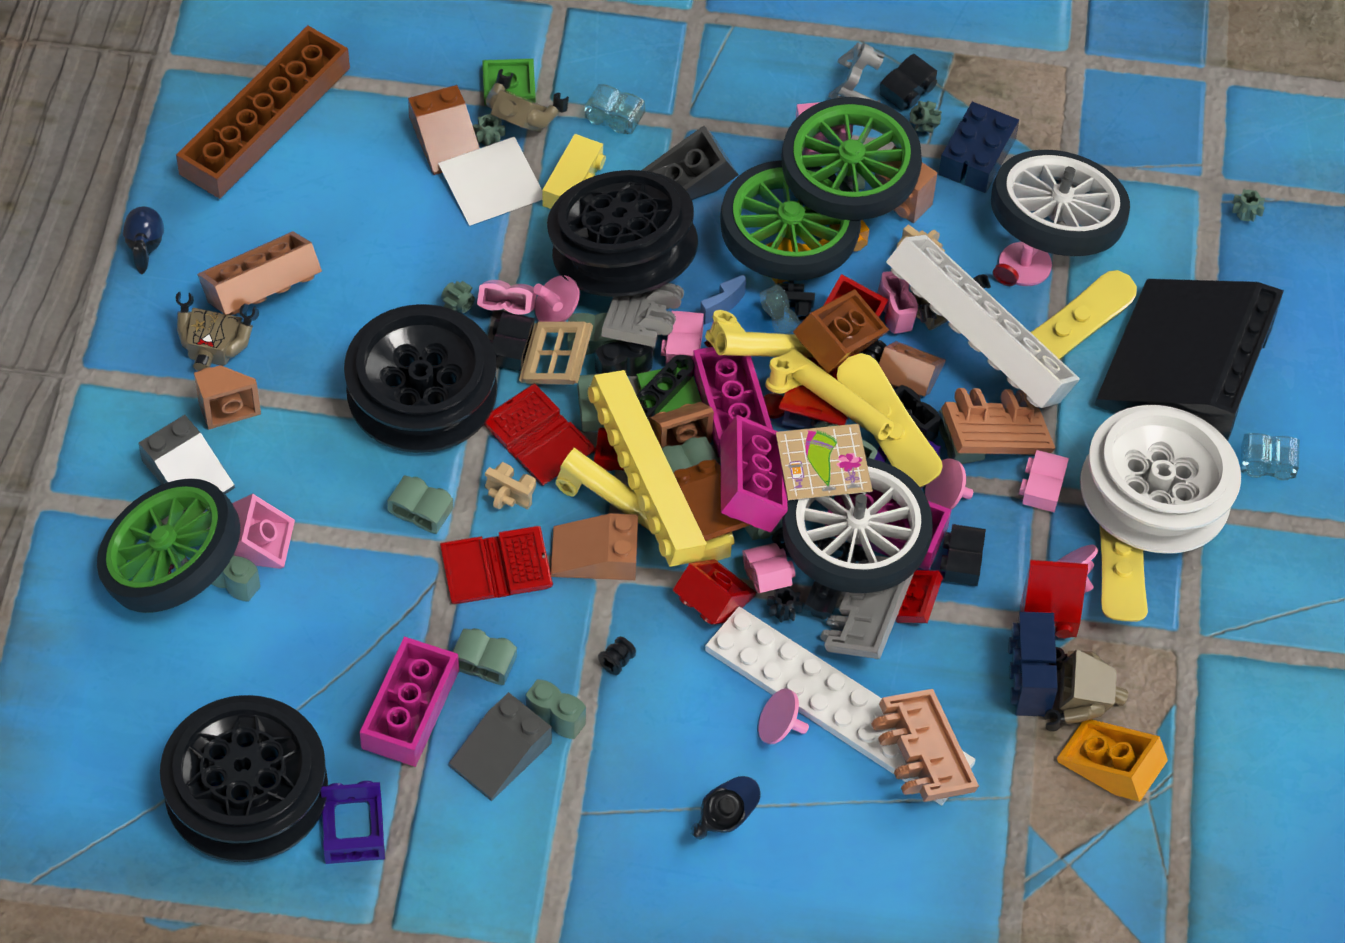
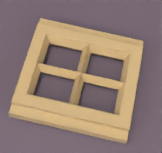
[519,322,593,385]

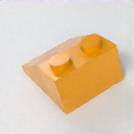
[1057,719,1168,802]

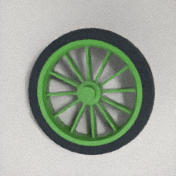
[781,97,922,220]
[720,160,861,281]
[97,478,240,613]

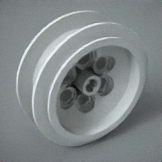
[1080,405,1241,553]

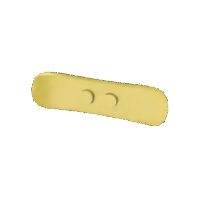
[1031,270,1137,360]
[837,353,943,488]
[1099,524,1148,622]

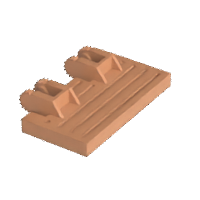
[941,388,1055,455]
[871,689,979,802]

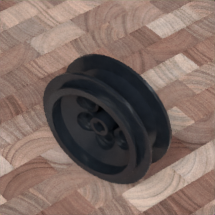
[547,170,698,297]
[344,304,497,453]
[160,695,328,862]

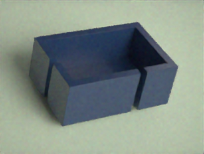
[938,101,1019,193]
[1008,612,1058,717]

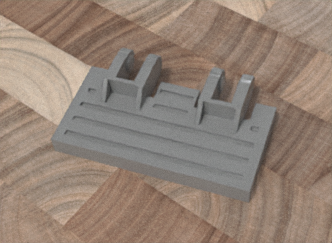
[601,283,684,347]
[820,556,914,659]

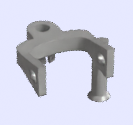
[828,43,884,102]

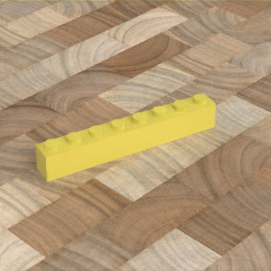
[588,370,707,567]

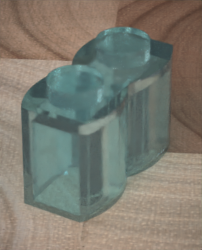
[585,84,645,134]
[759,283,800,334]
[1241,433,1300,480]

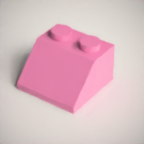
[232,494,295,569]

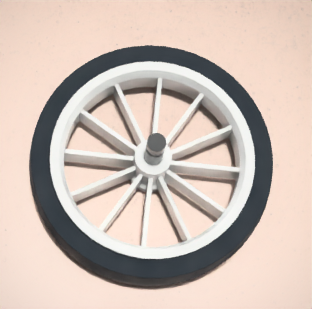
[991,150,1130,256]
[782,458,932,593]

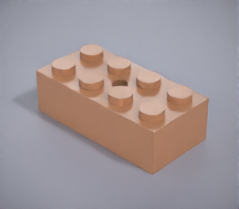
[197,231,322,315]

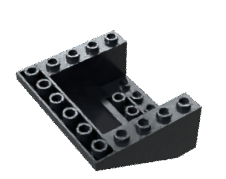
[1095,279,1284,441]

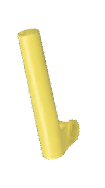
[705,310,813,357]
[765,350,894,440]
[555,448,650,531]

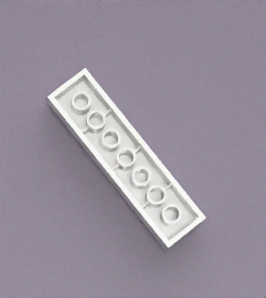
[886,235,1080,408]

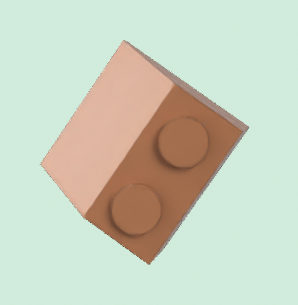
[879,341,946,398]
[194,365,261,430]
[649,402,714,448]

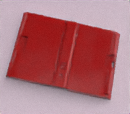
[779,357,848,425]
[484,383,596,486]
[440,526,553,604]

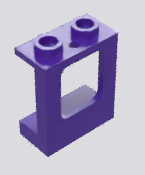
[321,781,385,864]

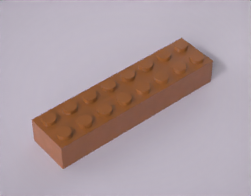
[176,25,350,199]

